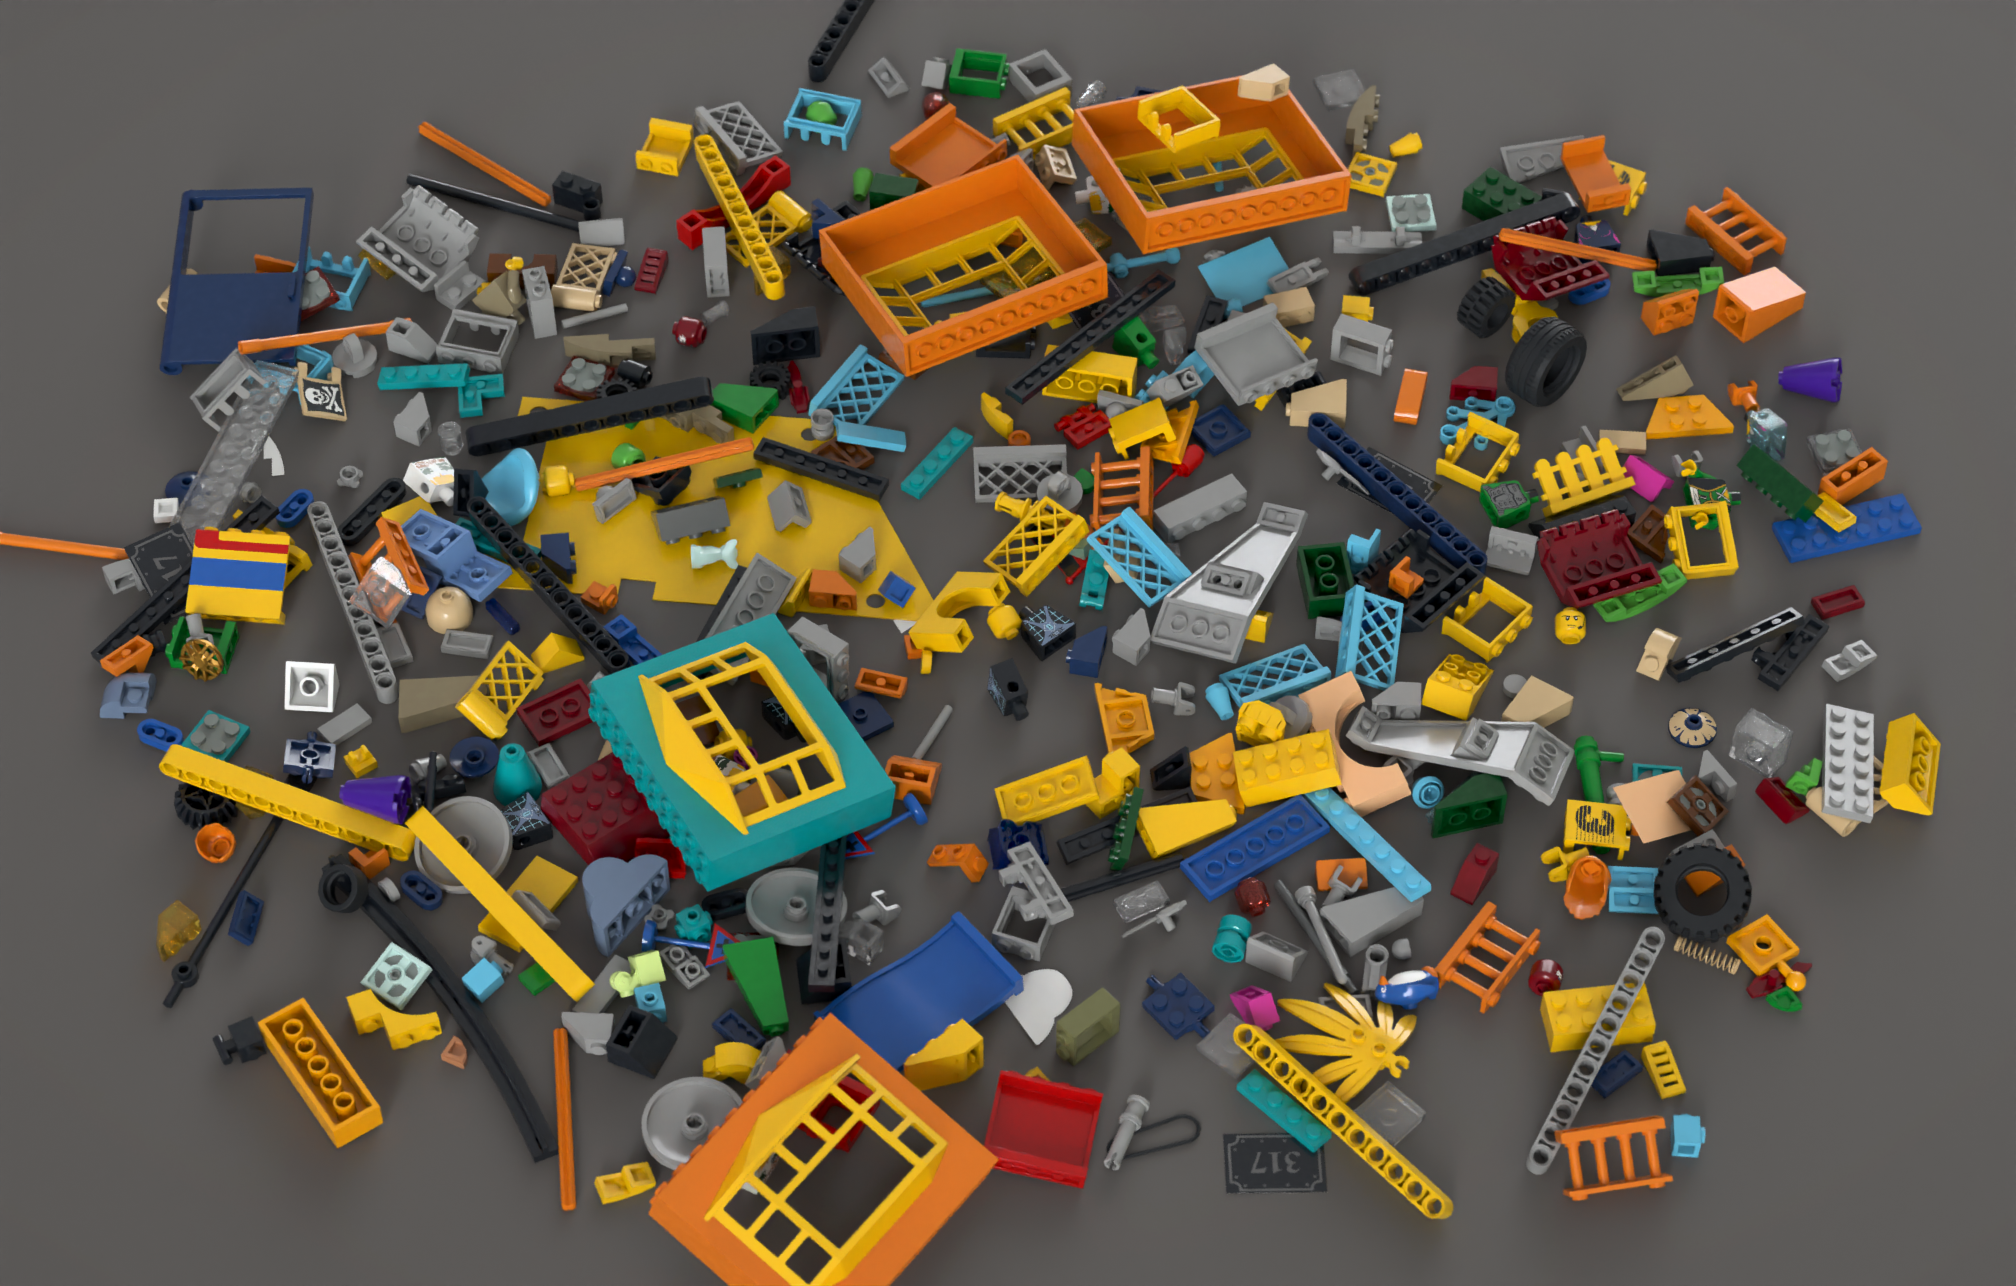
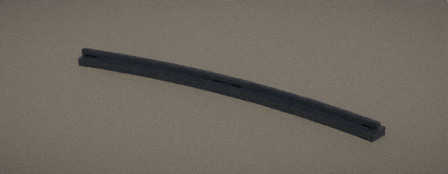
[322,854,559,1163]

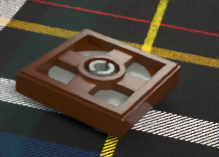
[1667,775,1729,836]

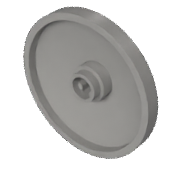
[414,796,513,894]
[746,868,847,946]
[641,1077,743,1170]

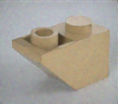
[1238,63,1290,101]

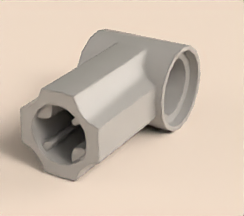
[1361,944,1389,1000]

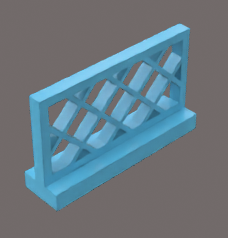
[808,344,905,426]
[1086,506,1192,608]
[1335,584,1404,691]
[1219,644,1331,708]

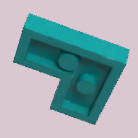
[458,374,505,418]

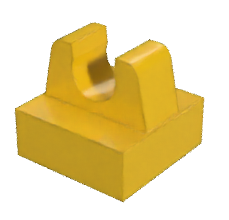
[344,745,378,778]

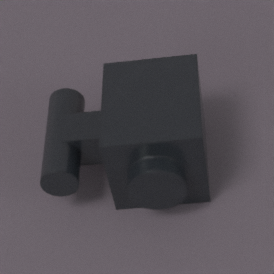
[212,1016,267,1065]

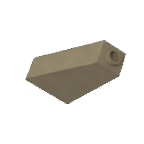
[398,675,490,733]

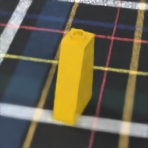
[1136,799,1237,860]

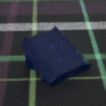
[987,819,1049,869]

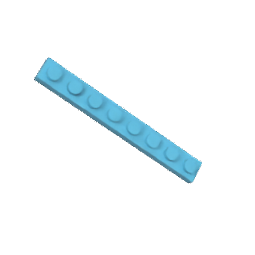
[1301,788,1431,902]

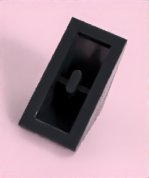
[453,468,489,517]
[1150,746,1192,791]

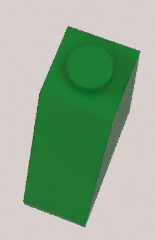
[710,383,779,433]

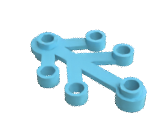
[1440,396,1516,450]

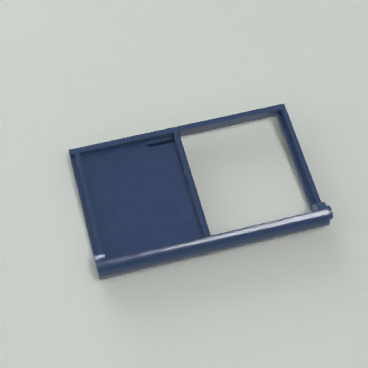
[160,187,314,375]

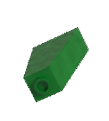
[723,937,789,1037]

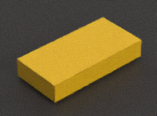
[1814,492,1857,533]

